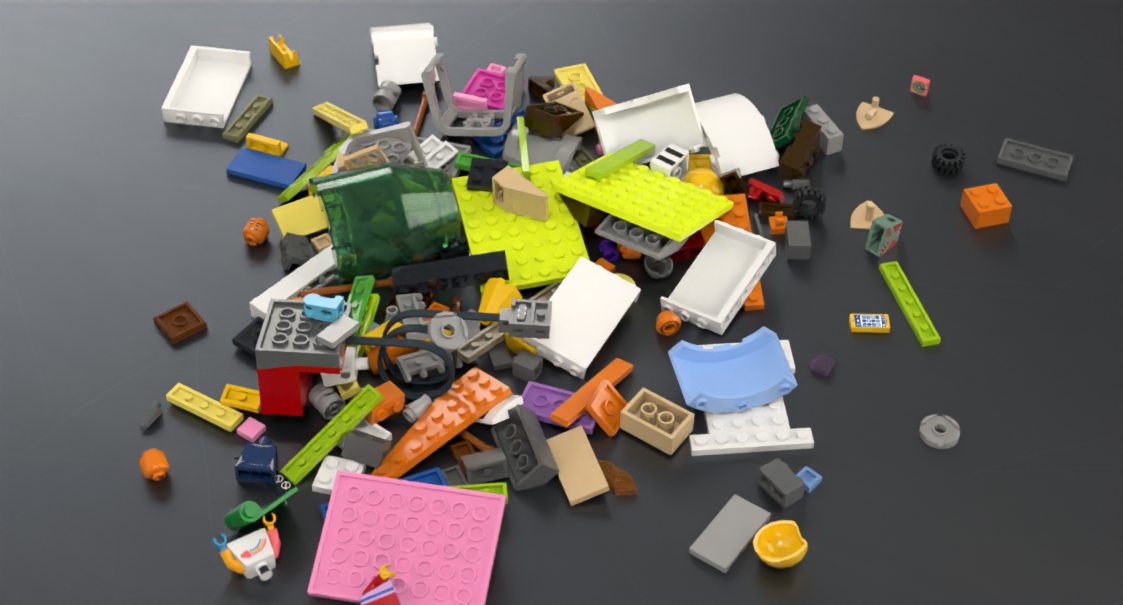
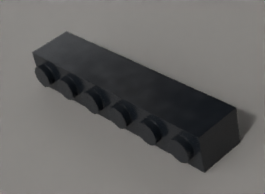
[392,250,510,295]

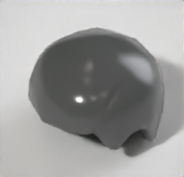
[644,255,673,279]

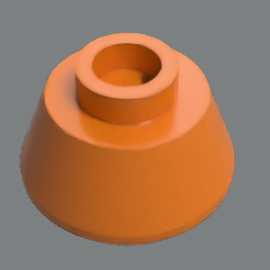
[656,311,682,336]

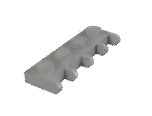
[396,293,430,340]
[395,340,478,383]

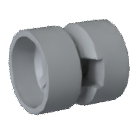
[372,81,401,111]
[308,383,346,420]

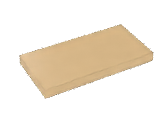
[547,425,610,506]

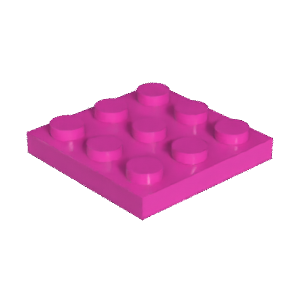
[462,68,525,110]

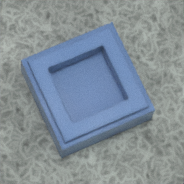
[796,466,822,493]

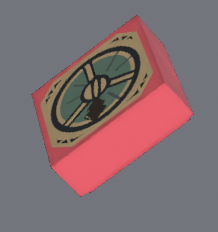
[910,75,930,97]

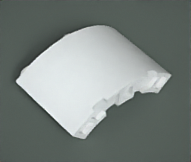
[370,23,439,88]
[592,84,706,165]
[695,93,779,176]

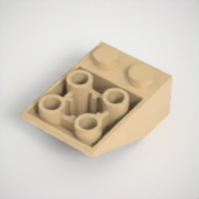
[543,81,596,138]
[492,165,548,221]

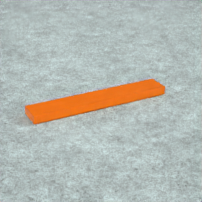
[550,358,633,427]

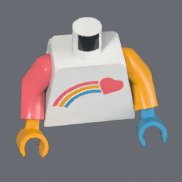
[212,513,281,581]

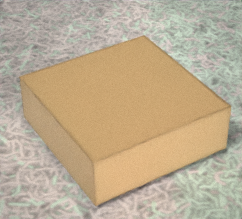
[311,233,333,253]

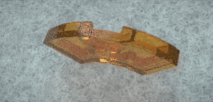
[597,460,637,495]

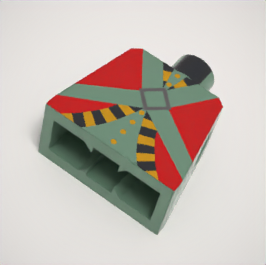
[865,214,903,257]

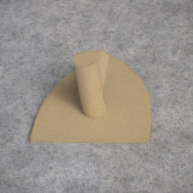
[856,97,894,130]
[850,200,884,230]

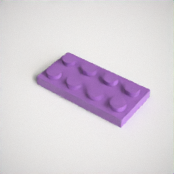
[521,381,597,435]

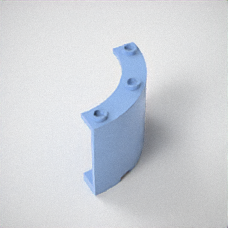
[668,326,798,413]

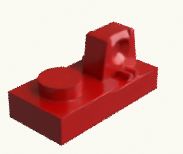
[747,178,785,203]

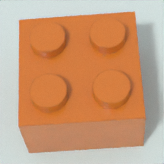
[960,183,1012,229]

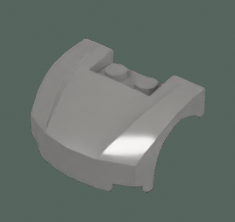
[502,123,582,176]

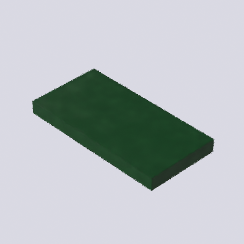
[769,95,809,149]

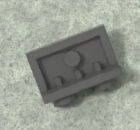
[279,232,312,270]

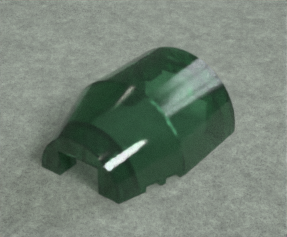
[309,162,461,286]

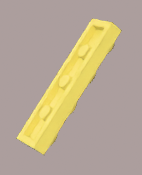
[166,383,244,432]

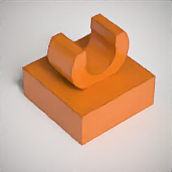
[768,212,788,234]

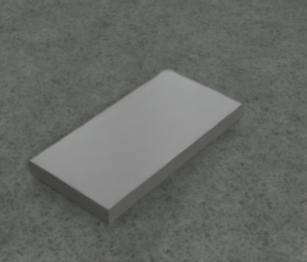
[689,494,771,574]

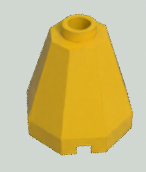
[478,278,523,326]

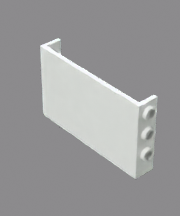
[161,46,252,128]
[660,220,776,335]
[523,256,641,379]

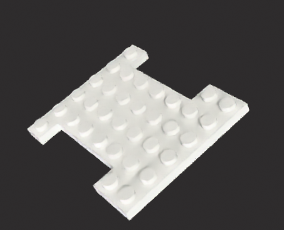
[677,340,814,456]

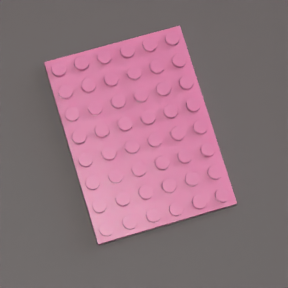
[307,470,507,605]

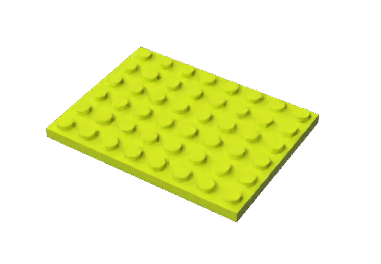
[551,153,734,242]
[452,160,590,296]

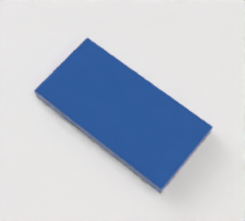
[472,108,539,159]
[226,147,307,189]

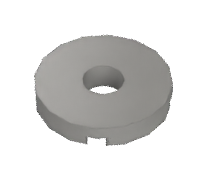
[427,311,468,352]
[919,414,960,449]

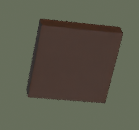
[153,301,207,344]

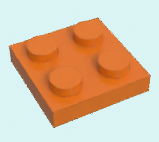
[585,379,628,437]

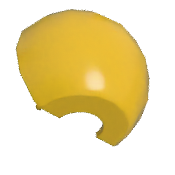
[682,168,724,196]
[753,520,808,569]

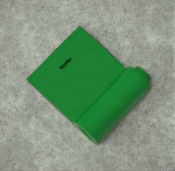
[225,487,298,531]

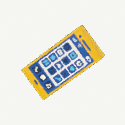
[849,314,890,333]

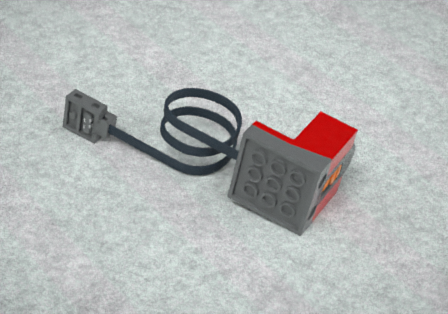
[255,299,552,416]

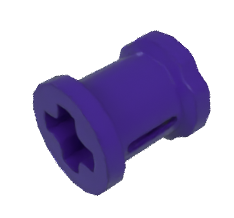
[598,238,620,263]

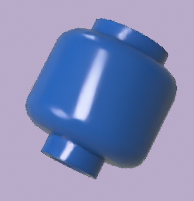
[373,110,399,130]

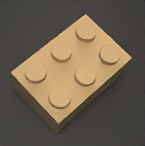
[620,387,695,455]

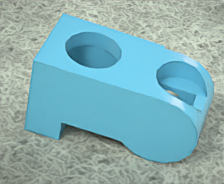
[303,294,344,323]

